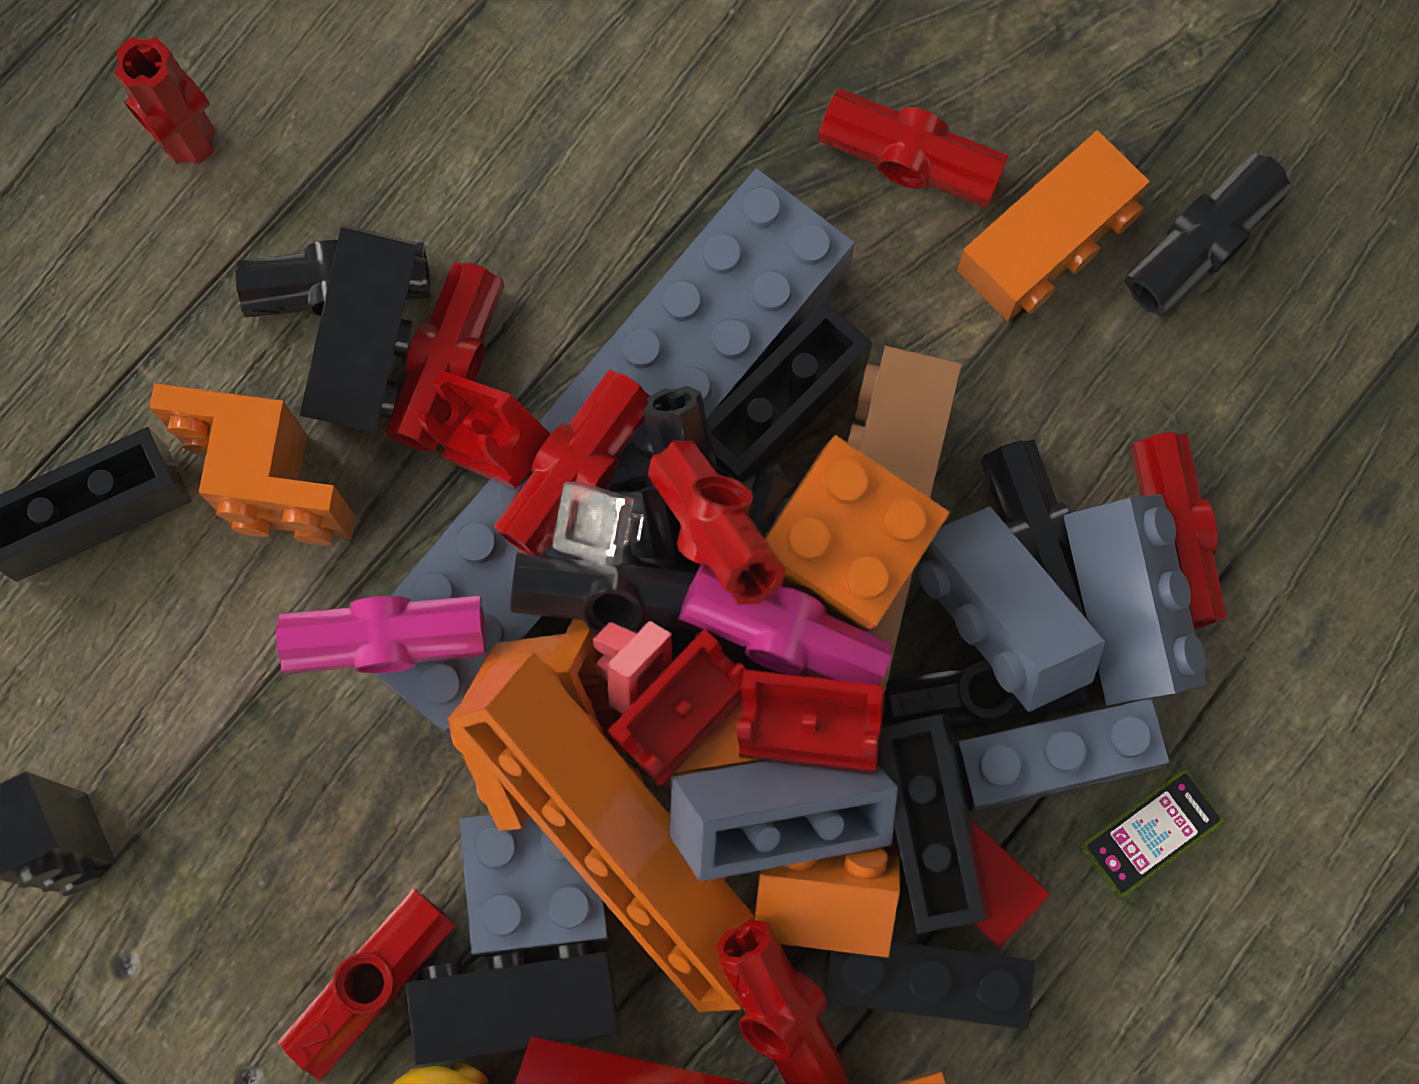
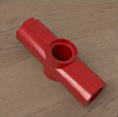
[114,37,216,165]
[818,88,1009,208]
[385,262,505,454]
[494,369,650,556]
[1130,432,1227,629]
[648,441,786,605]
[277,888,458,1081]
[715,919,849,1084]

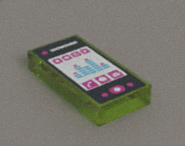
[1079,768,1226,900]

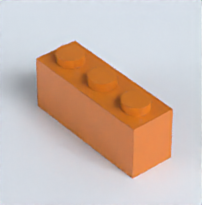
[957,130,1150,322]

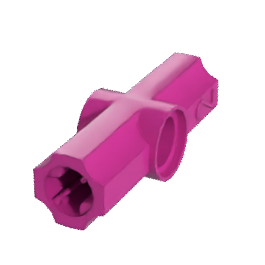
[679,564,893,685]
[276,596,487,674]

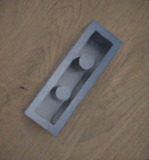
[1063,494,1207,706]
[918,506,1105,712]
[955,698,1169,813]
[669,761,898,881]

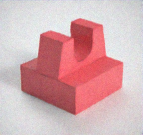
[593,621,672,714]

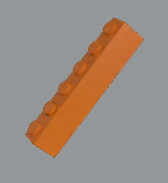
[447,652,755,1013]

